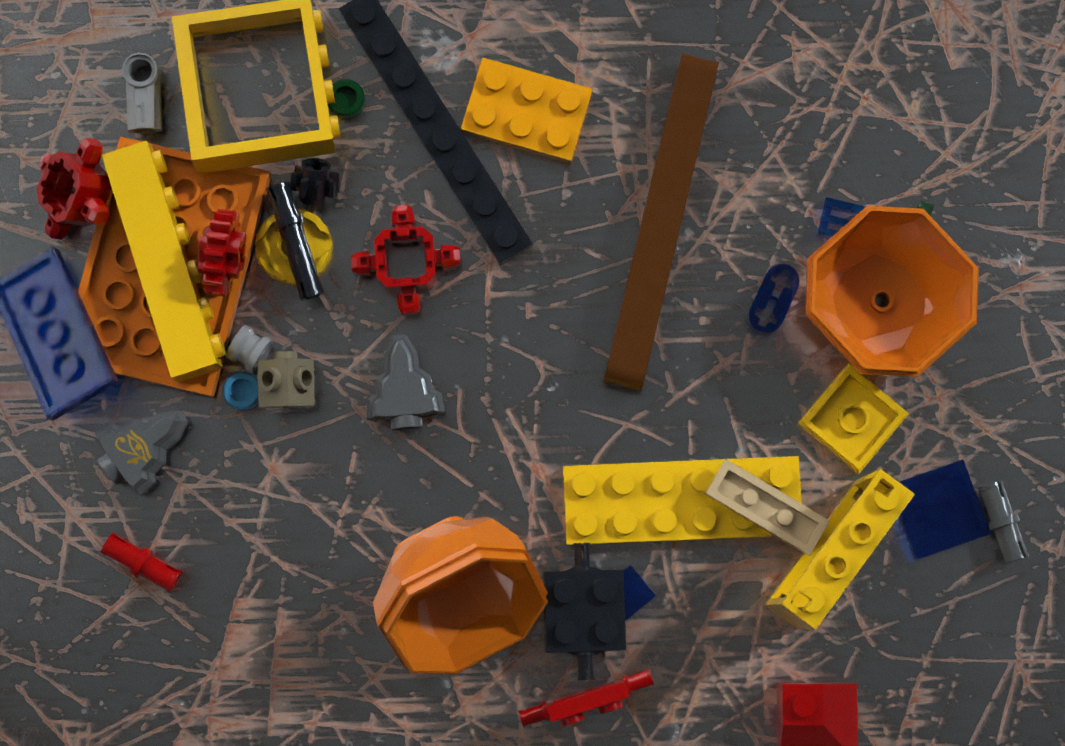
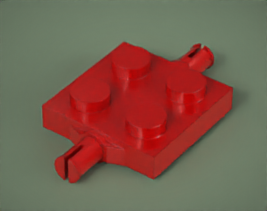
[518,669,654,727]

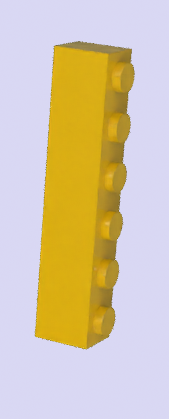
[102,140,226,383]

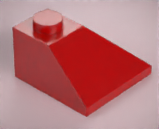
[777,682,858,746]

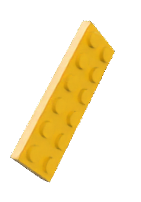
[563,456,802,545]

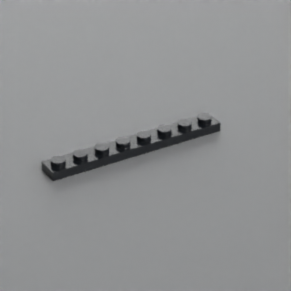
[338,0,533,266]

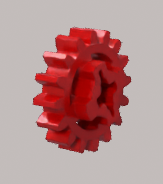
[197,209,247,297]

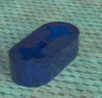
[747,264,800,336]

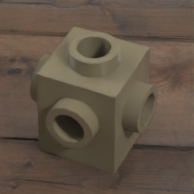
[257,351,315,408]

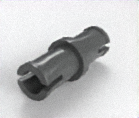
[978,481,1030,564]

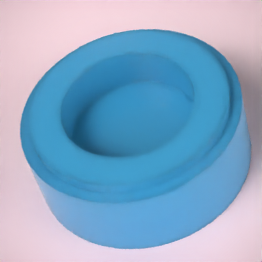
[222,371,259,411]

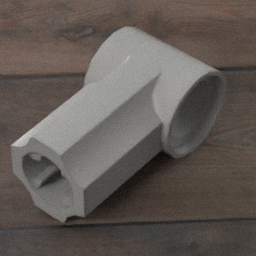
[122,52,163,134]

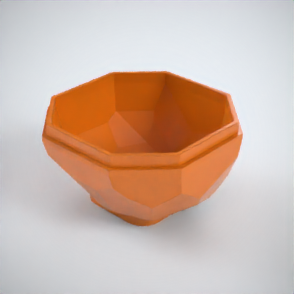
[805,205,979,378]
[373,516,548,674]

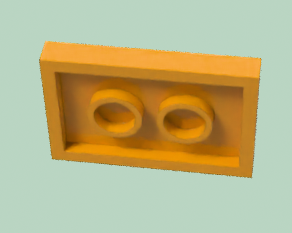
[461,57,593,164]

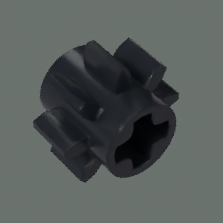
[290,158,339,206]

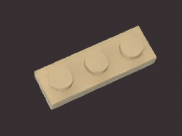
[705,459,830,556]

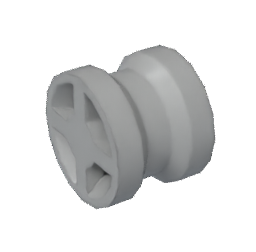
[226,325,273,374]

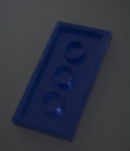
[0,247,119,421]

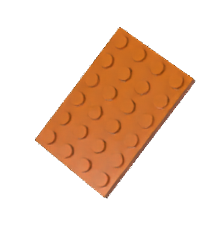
[60,136,272,398]

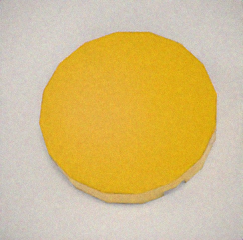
[255,209,333,286]

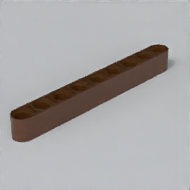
[603,53,719,392]

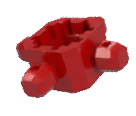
[36,138,112,240]
[351,205,461,315]

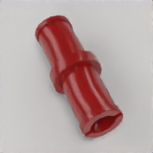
[100,532,182,593]

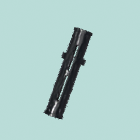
[266,182,325,301]

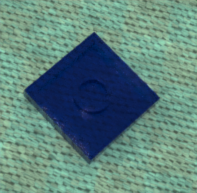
[899,460,991,560]

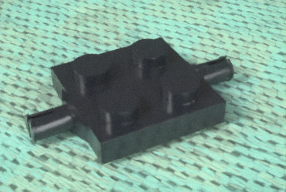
[543,543,626,680]

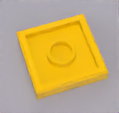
[797,363,909,474]

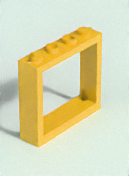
[171,0,341,174]
[764,469,915,630]

